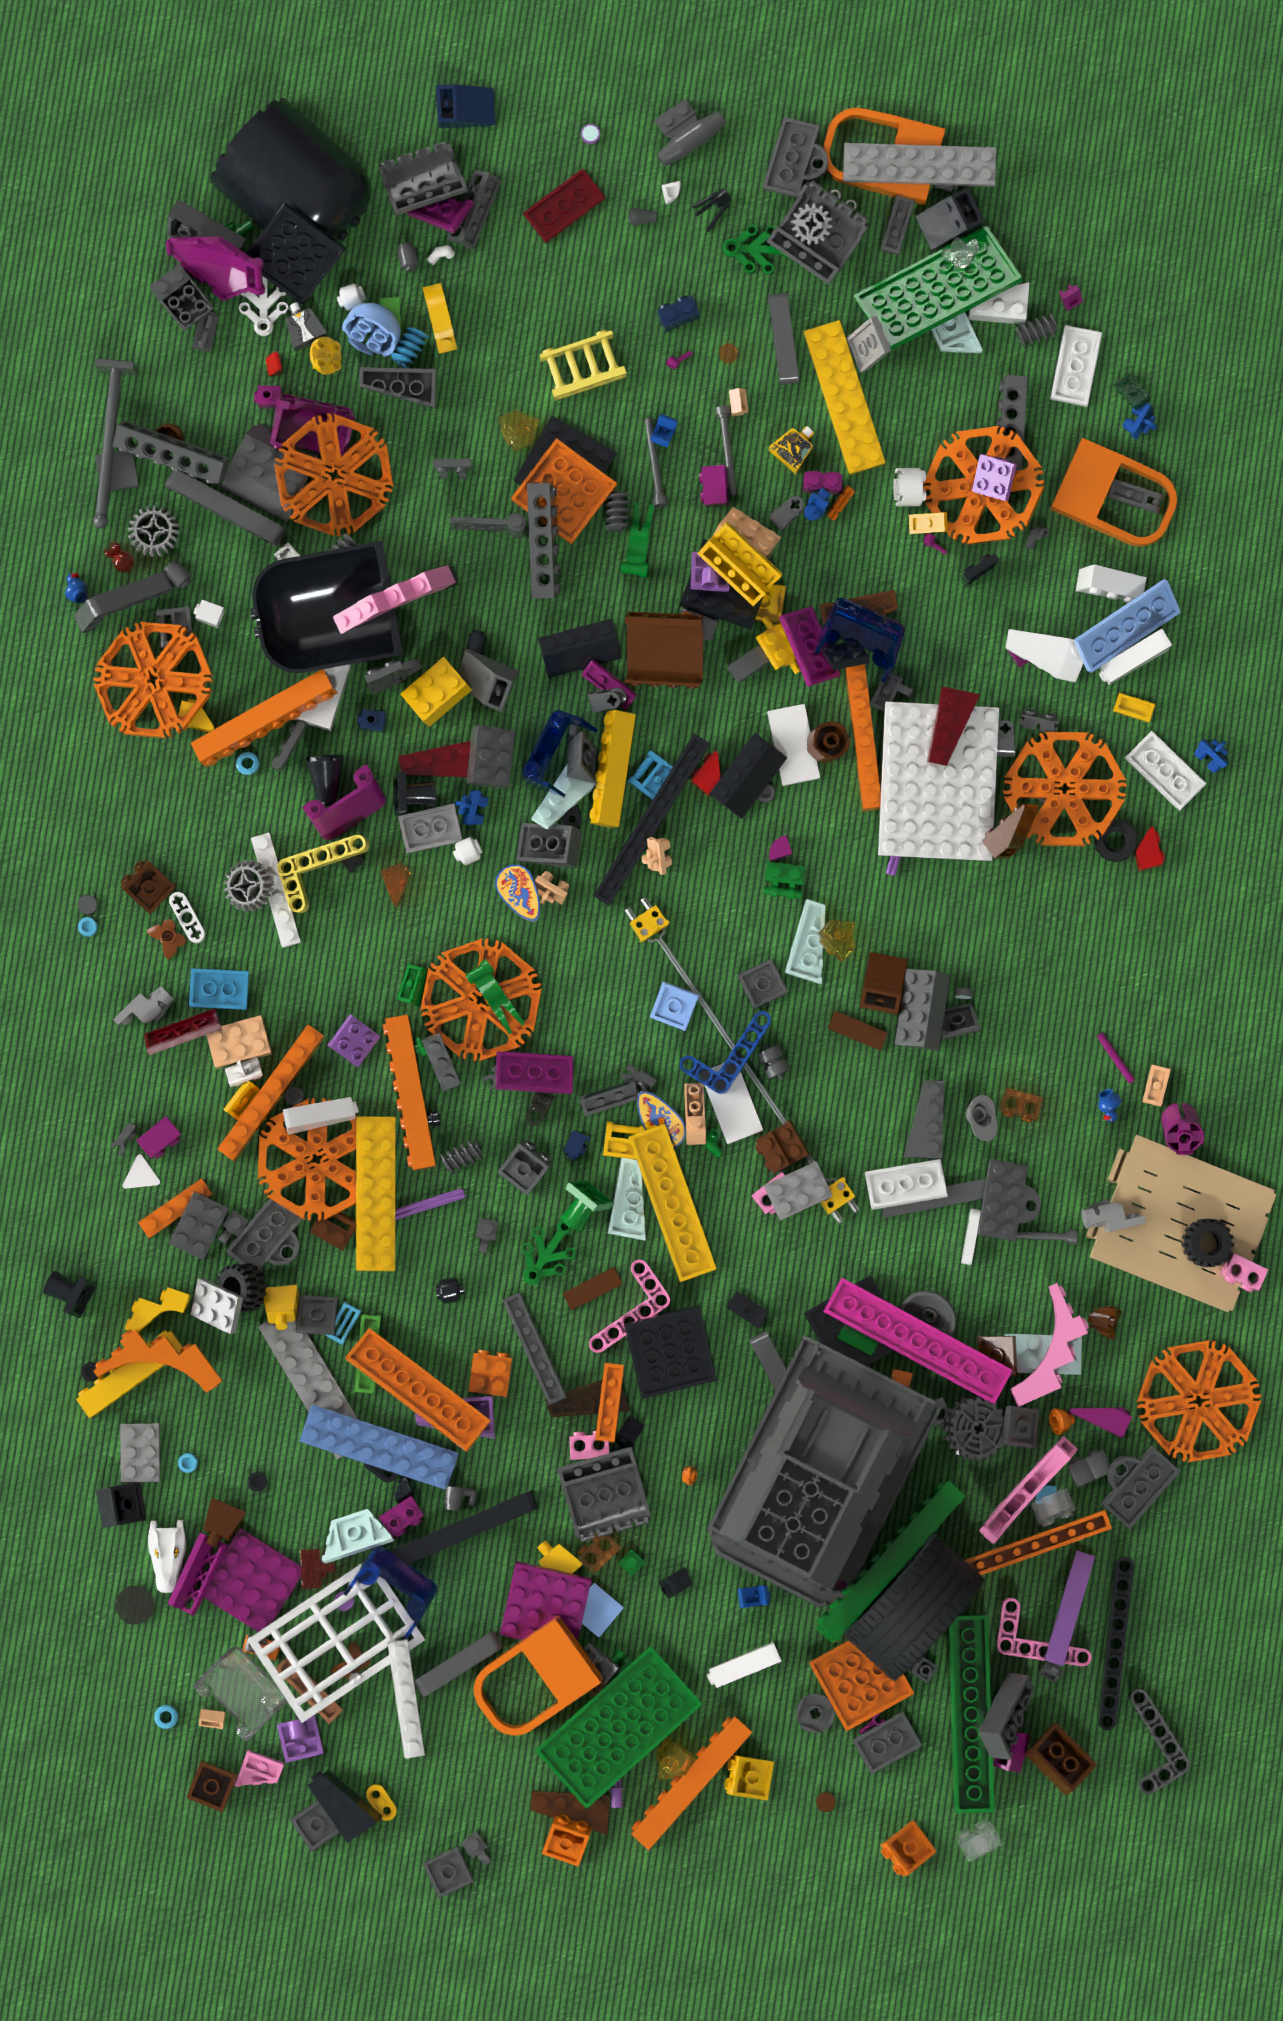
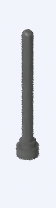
[715,406,737,497]
[645,417,669,508]
[985,1229,1077,1245]

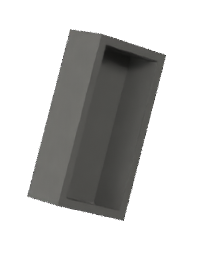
[895,969,950,1051]

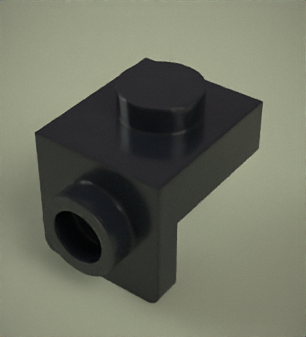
[615,1416,645,1449]
[659,1568,693,1599]

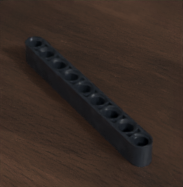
[373,1490,539,1576]
[1097,1557,1134,1731]

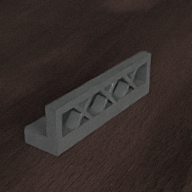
[447,170,502,250]

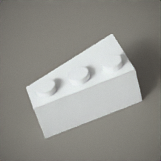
[968,282,1029,325]
[1076,565,1146,603]

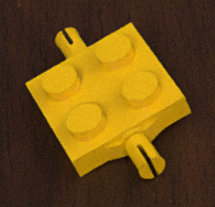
[756,615,801,674]

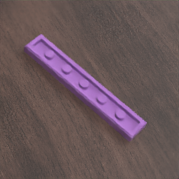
[1044,1550,1095,1666]

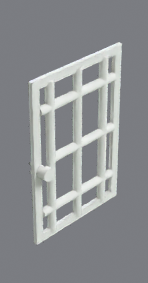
[247,1558,425,1723]

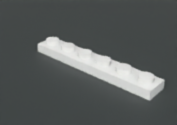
[251,833,301,948]
[387,1639,425,1759]

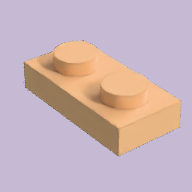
[1142,1065,1171,1107]

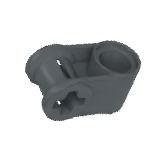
[769,496,804,531]
[588,688,627,713]
[997,720,1015,757]

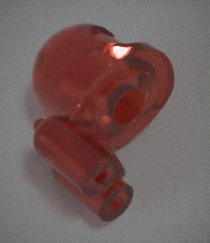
[103,542,135,573]

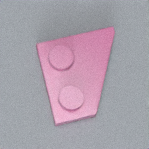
[235,1750,285,1787]

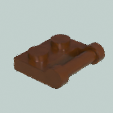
[310,1202,356,1251]

